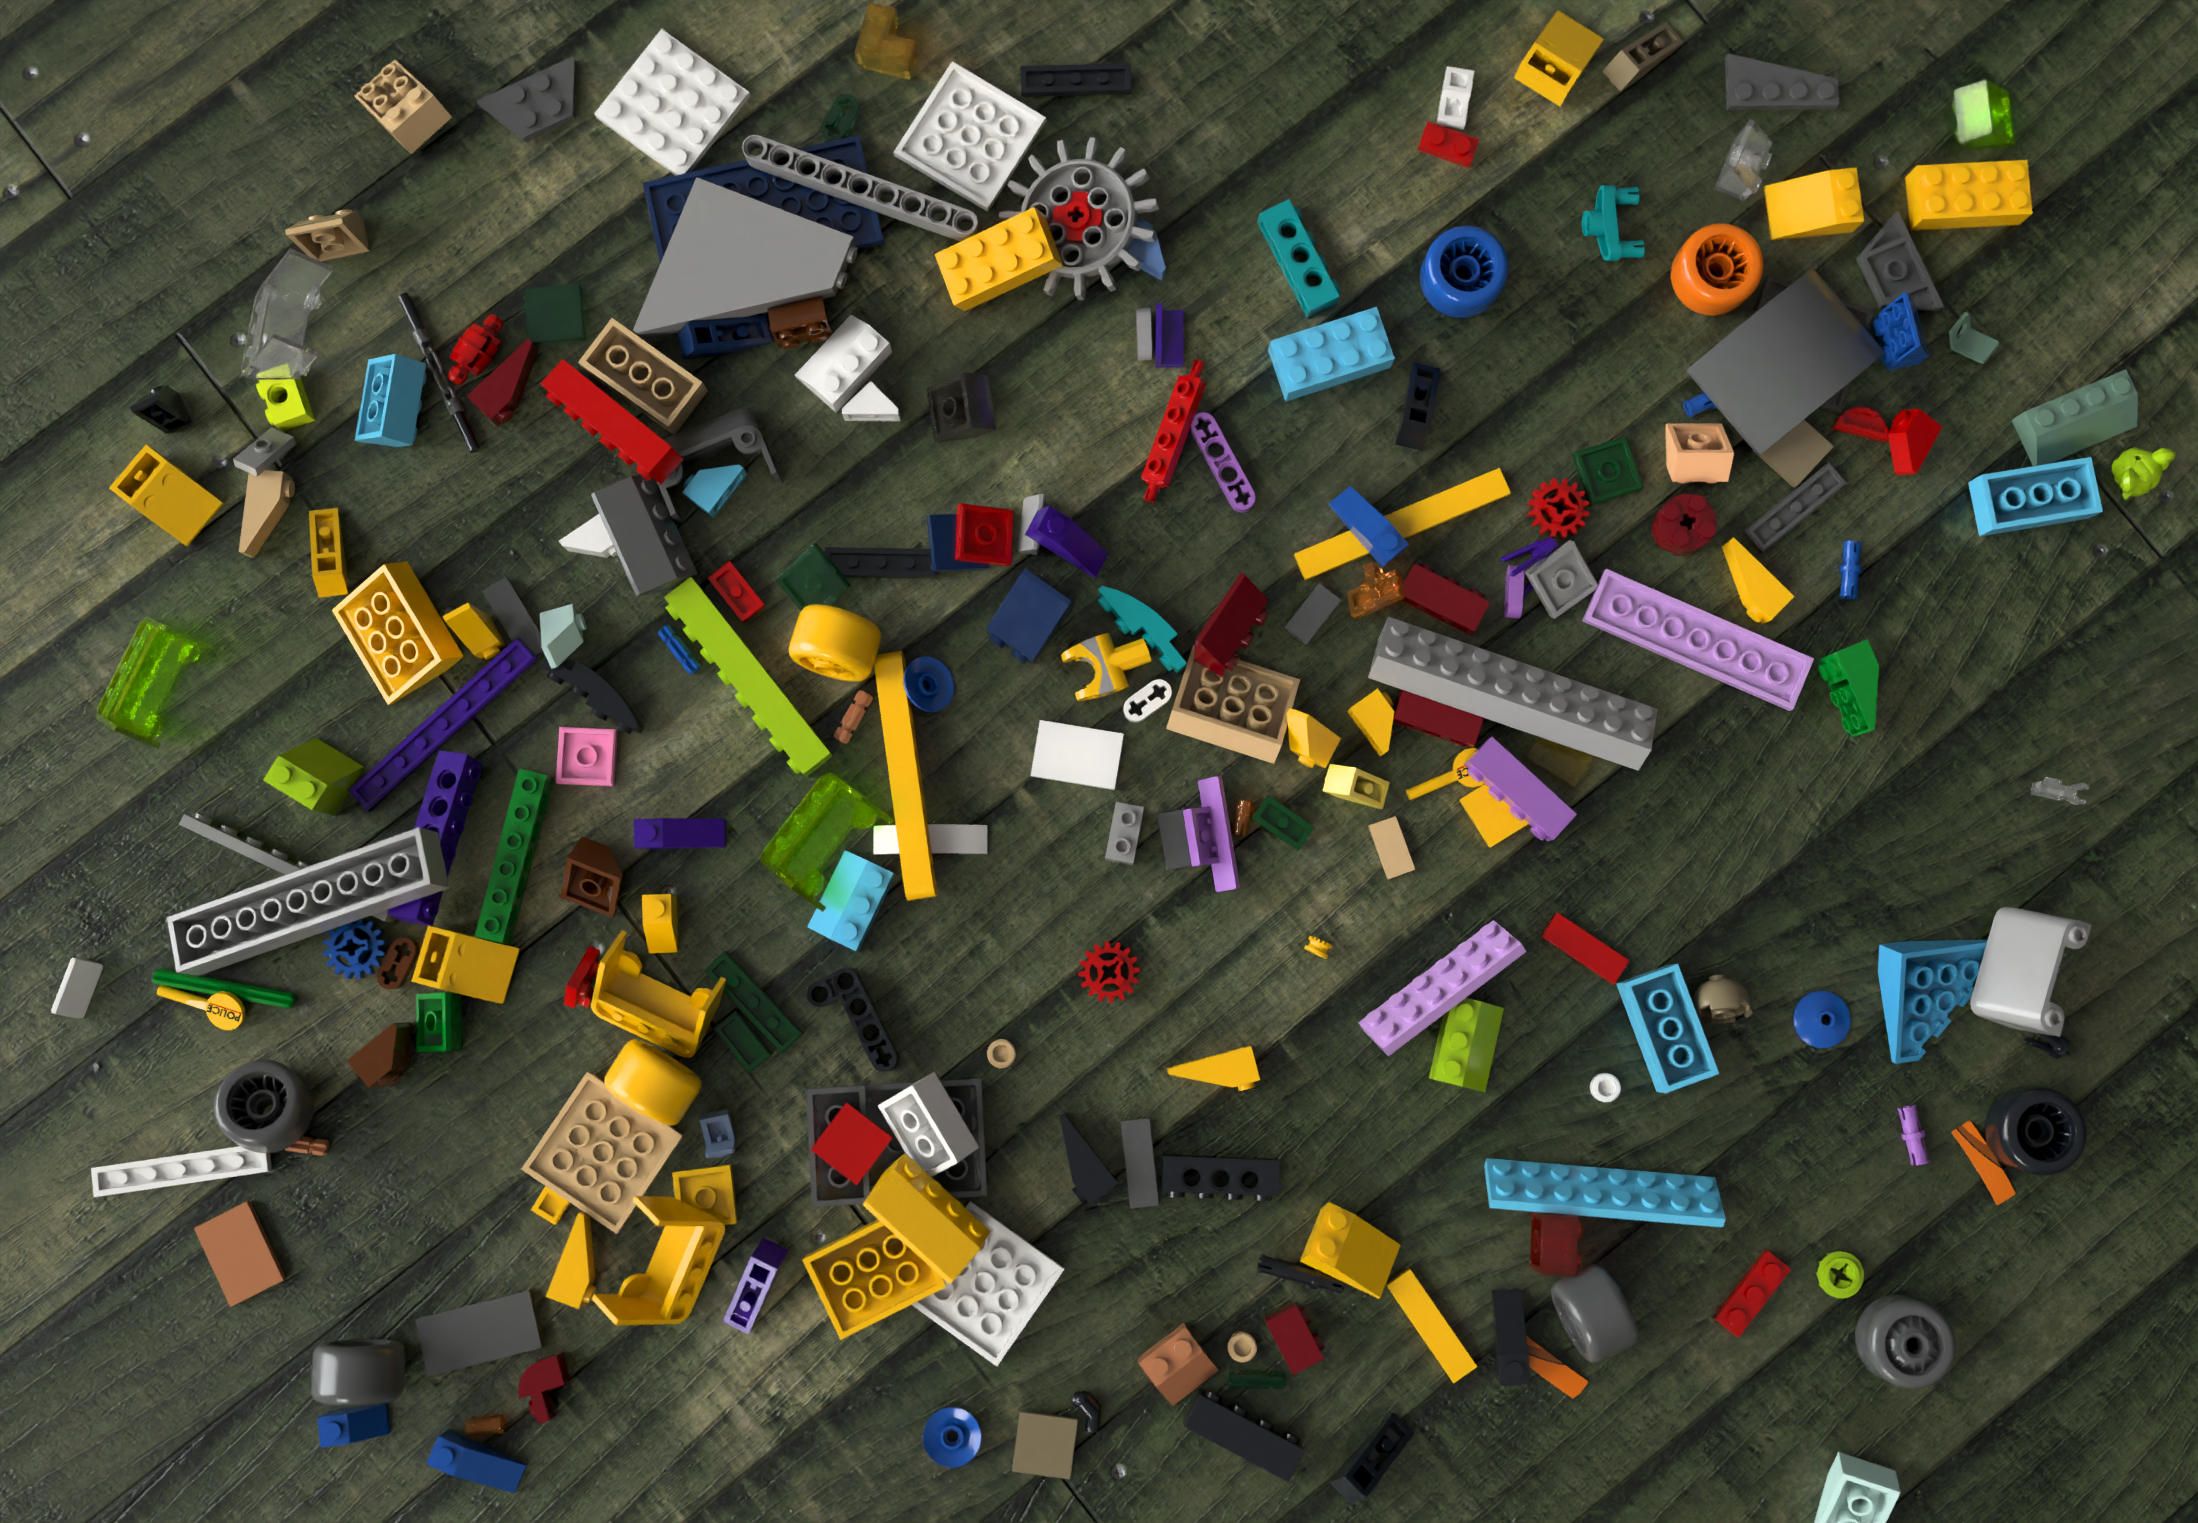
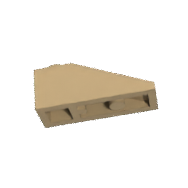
[239,470,295,558]

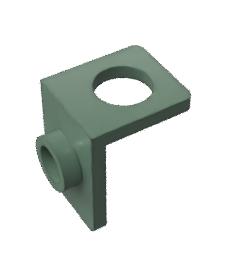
[1949,312,1999,364]

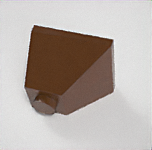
[560,837,623,918]

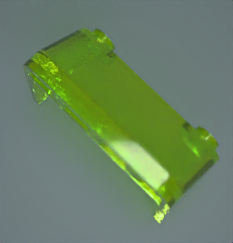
[95,616,210,749]
[760,772,894,912]

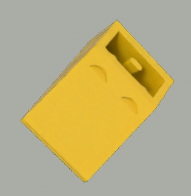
[1514,10,1604,106]
[109,444,224,547]
[412,926,520,1004]

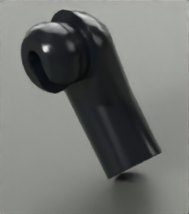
[1071,1391,1101,1432]

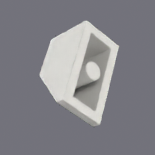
[559,514,618,558]

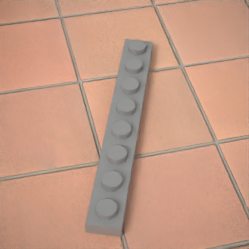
[179,812,395,922]

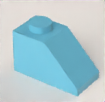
[682,464,747,518]

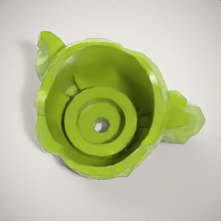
[2112,447,2176,500]

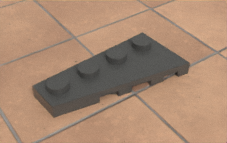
[1725,53,1839,110]

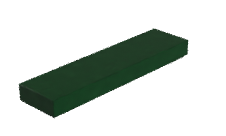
[704,951,804,1054]

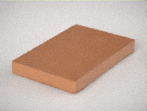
[194,1201,287,1307]

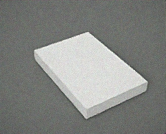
[1031,720,1124,790]

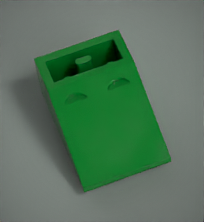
[1818,639,1879,738]

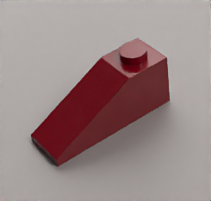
[467,338,539,427]

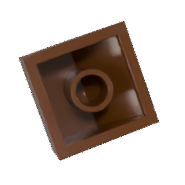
[347,1022,414,1088]

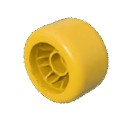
[789,604,882,682]
[604,1039,702,1126]

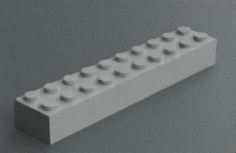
[1368,617,1658,771]
[167,828,449,976]

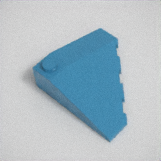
[1878,940,1988,1064]

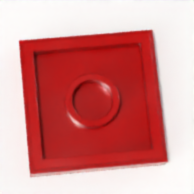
[955,503,1014,567]
[810,1102,893,1185]

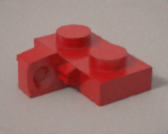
[564,946,600,1008]

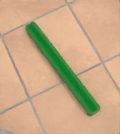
[152,969,296,1008]

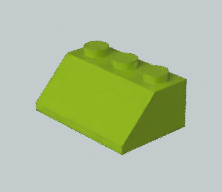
[1429,998,1504,1092]

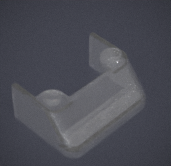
[240,248,333,380]

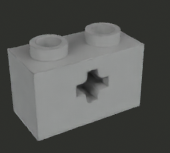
[1105,802,1144,865]

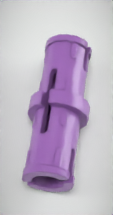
[1897,1105,1930,1165]

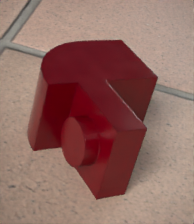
[518,1352,571,1424]

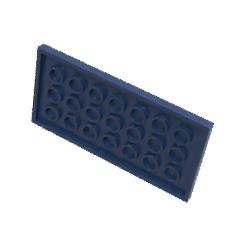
[643,135,884,264]

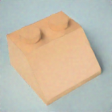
[1665,423,1734,483]

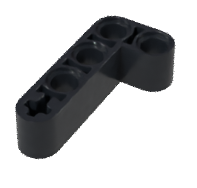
[806,968,899,1072]

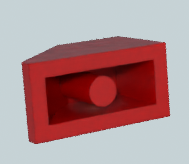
[1888,408,1942,476]

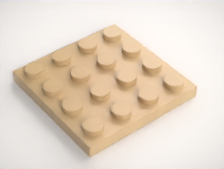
[521,1071,684,1234]

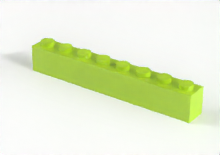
[664,577,833,777]

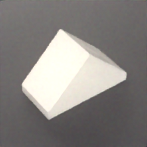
[842,381,901,421]

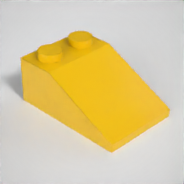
[1764,168,1864,241]
[1300,1202,1401,1299]

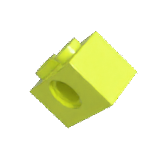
[256,362,315,432]

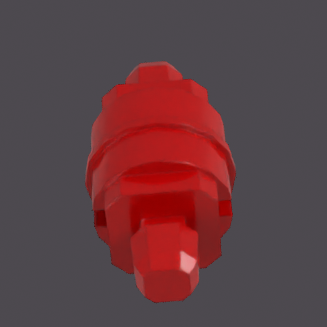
[448,314,504,385]

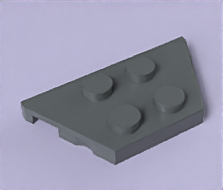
[476,56,577,142]
[1856,211,1944,311]

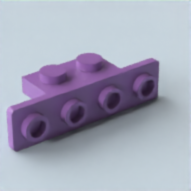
[1183,776,1240,892]

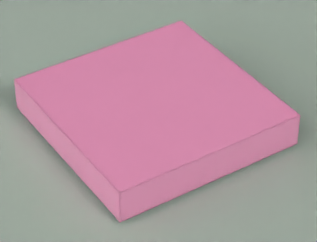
[556,727,618,787]

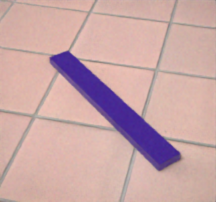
[348,637,538,812]

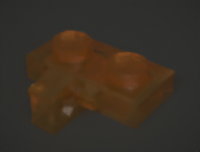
[1347,561,1405,620]

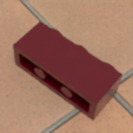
[1395,563,1490,636]
[1393,689,1484,749]

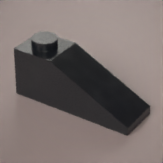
[1395,362,1440,451]
[130,385,192,434]
[1060,1113,1118,1205]
[1492,1290,1530,1385]
[1329,1413,1414,1504]

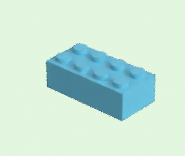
[1268,307,1395,401]
[1968,457,2103,536]
[1616,964,1719,1093]

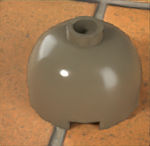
[1692,975,1753,1024]

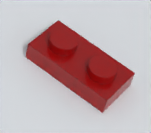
[1417,121,1480,168]
[708,561,766,623]

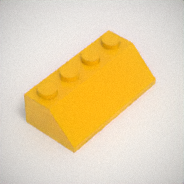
[862,1153,990,1284]

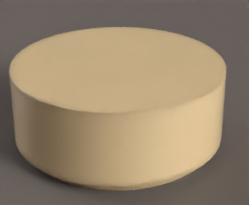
[987,1039,1016,1068]
[1227,1331,1257,1362]

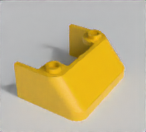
[591,930,726,1058]
[592,1196,725,1325]

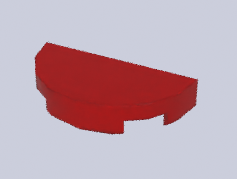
[1832,406,1889,443]

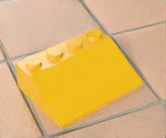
[332,561,464,705]
[802,1219,947,1340]

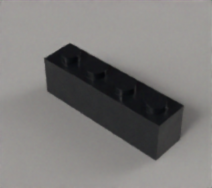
[1183,1390,1305,1482]

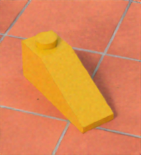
[309,508,348,598]
[1722,537,1795,624]
[442,602,506,660]
[1167,1046,1260,1091]
[546,1211,596,1309]

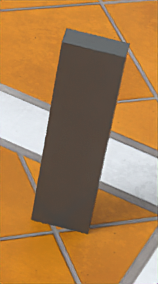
[1743,462,1847,554]

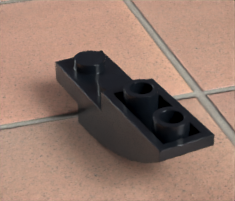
[541,658,643,735]

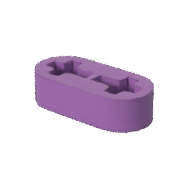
[1504,565,1524,619]

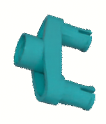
[1582,185,1645,261]

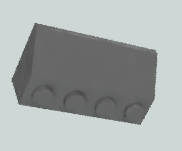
[591,475,698,597]

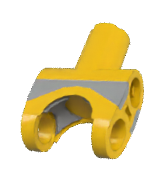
[1061,633,1151,701]

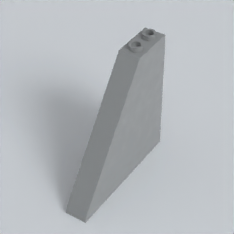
[633,177,858,340]

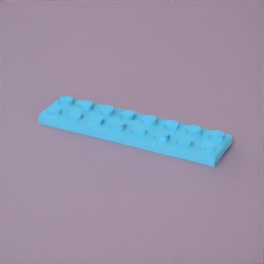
[1484,1158,1726,1227]

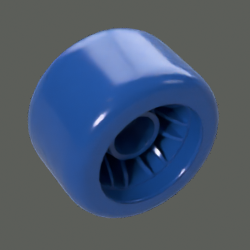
[1420,226,1509,318]

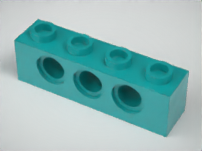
[1257,199,1341,319]

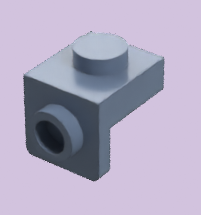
[700,1109,737,1158]

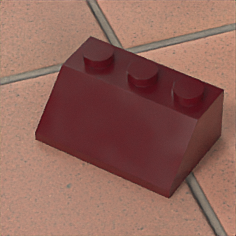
[1194,573,1269,677]

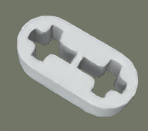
[1123,679,1172,722]

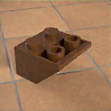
[768,296,832,349]

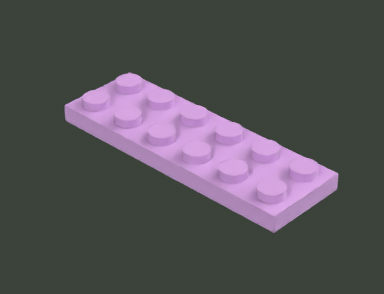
[1358,920,1526,1056]

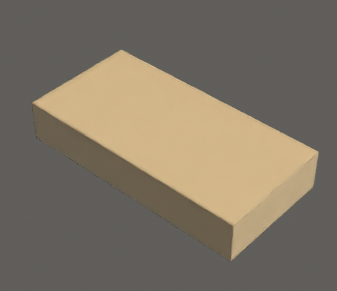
[1368,816,1415,879]

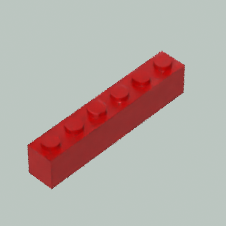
[541,359,684,485]

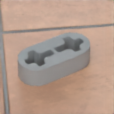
[1136,308,1152,361]

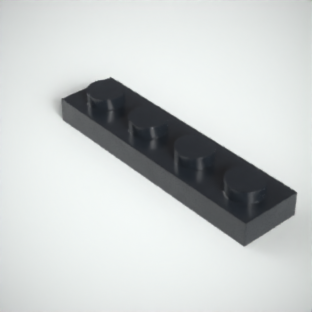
[1021,63,1131,97]
[824,547,938,579]

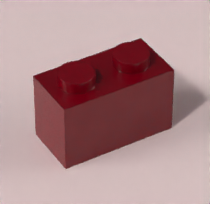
[1264,1302,1325,1375]

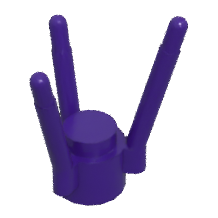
[1501,537,1559,598]

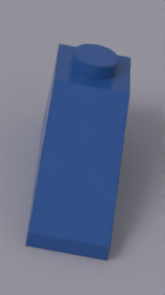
[1329,486,1409,568]
[426,1430,528,1493]

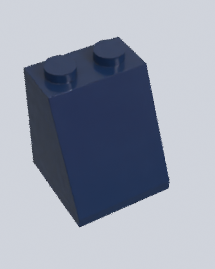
[986,569,1072,665]

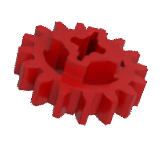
[1527,478,1589,540]
[1078,941,1140,1003]

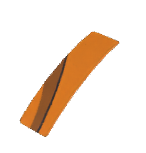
[1952,1121,2015,1205]
[1526,1336,1588,1398]

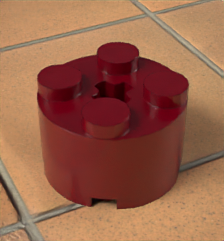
[1652,494,1716,556]

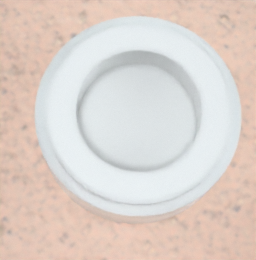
[1590,1073,1621,1102]

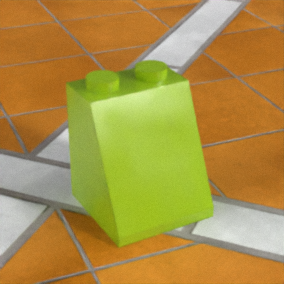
[263,738,365,816]

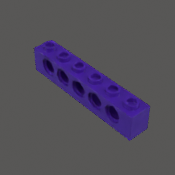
[387,750,483,927]

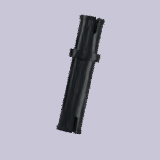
[1257,1254,1345,1294]

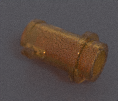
[1231,799,1256,836]
[465,1414,505,1440]

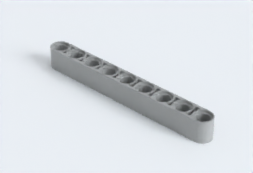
[742,135,979,242]

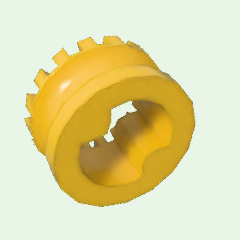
[1304,936,1333,959]

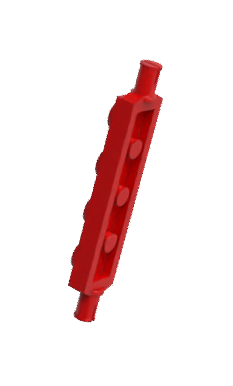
[1141,359,1206,503]

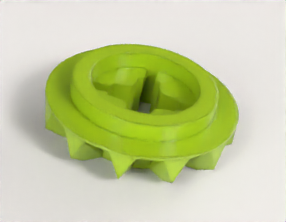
[1816,1251,1864,1298]

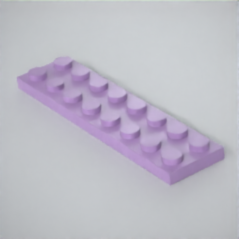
[1582,569,1814,711]

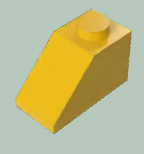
[1347,688,1394,757]
[1287,708,1341,768]
[642,894,678,954]

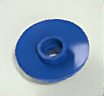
[903,656,954,712]
[1793,991,1851,1048]
[923,1407,981,1468]

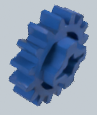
[322,918,388,979]

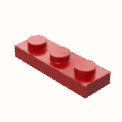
[1712,1250,1791,1338]

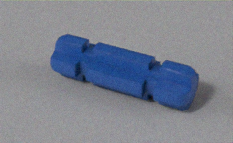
[658,624,701,675]

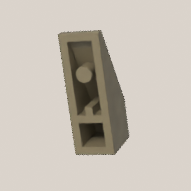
[1603,22,1684,92]

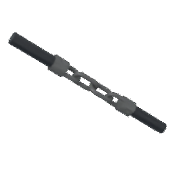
[397,293,480,453]

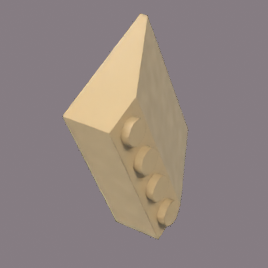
[1166,645,1300,764]

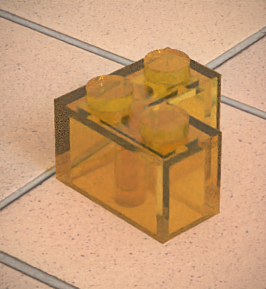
[854,2,917,80]

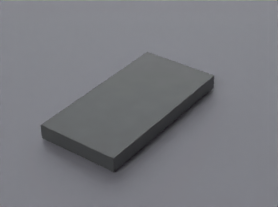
[415,1289,544,1377]

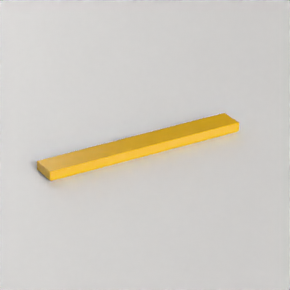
[1294,468,1511,581]

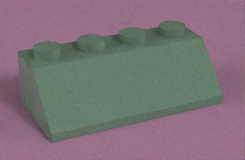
[2011,369,2138,466]

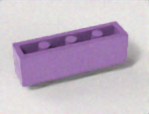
[1464,737,1577,841]

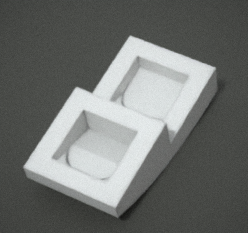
[1437,66,1474,130]

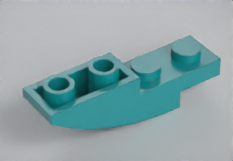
[1097,586,1187,674]

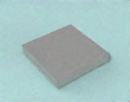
[1525,540,1598,619]

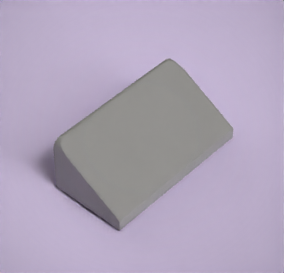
[1017,494,1045,555]

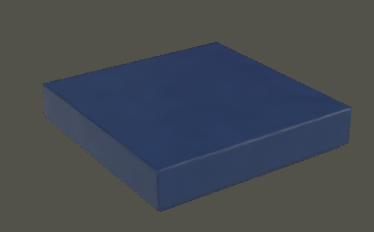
[927,514,989,572]

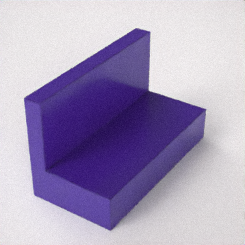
[1155,303,1184,368]

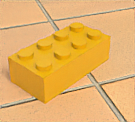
[1905,160,2033,230]
[935,207,1063,311]

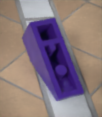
[1025,506,1108,578]
[634,818,726,850]
[723,1238,789,1334]

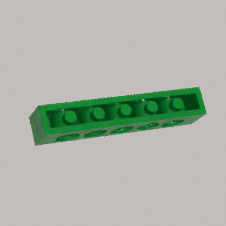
[475,769,555,944]

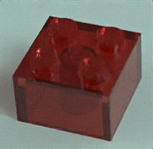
[1529,1211,1582,1277]

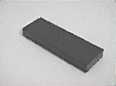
[482,577,544,657]
[1121,1118,1159,1209]

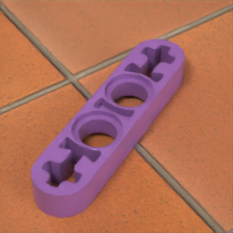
[1190,412,1255,513]

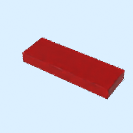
[1541,913,1629,985]

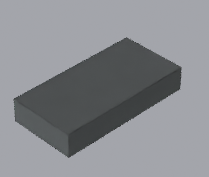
[1284,583,1341,645]
[1157,809,1192,870]

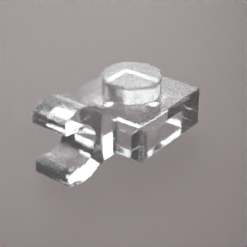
[2030,777,2089,805]

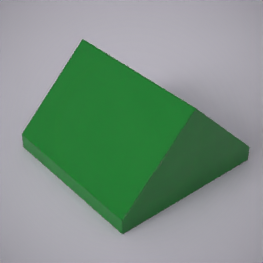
[416,992,462,1052]

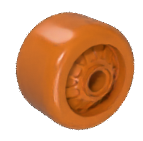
[1671,223,1764,316]

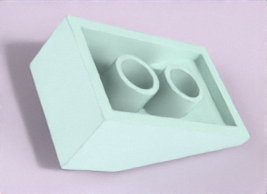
[1814,1452,1901,1523]

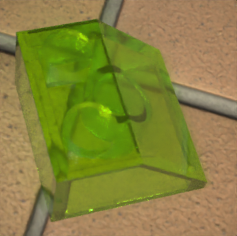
[1952,79,2015,149]

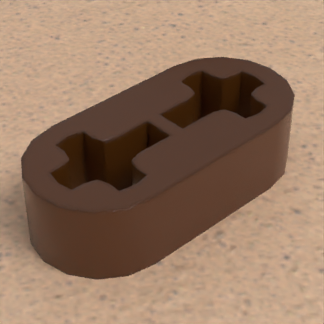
[377,937,420,989]

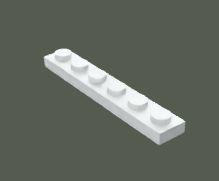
[91,1146,272,1197]

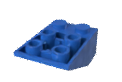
[1873,292,1929,371]

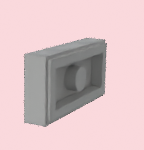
[233,427,295,476]

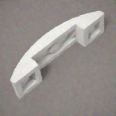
[874,824,988,855]

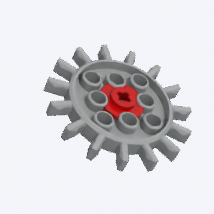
[999,137,1160,300]

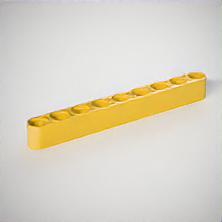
[874,650,937,901]

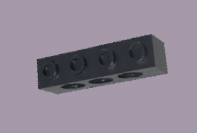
[1161,1154,1280,1201]

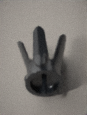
[2024,1033,2070,1059]

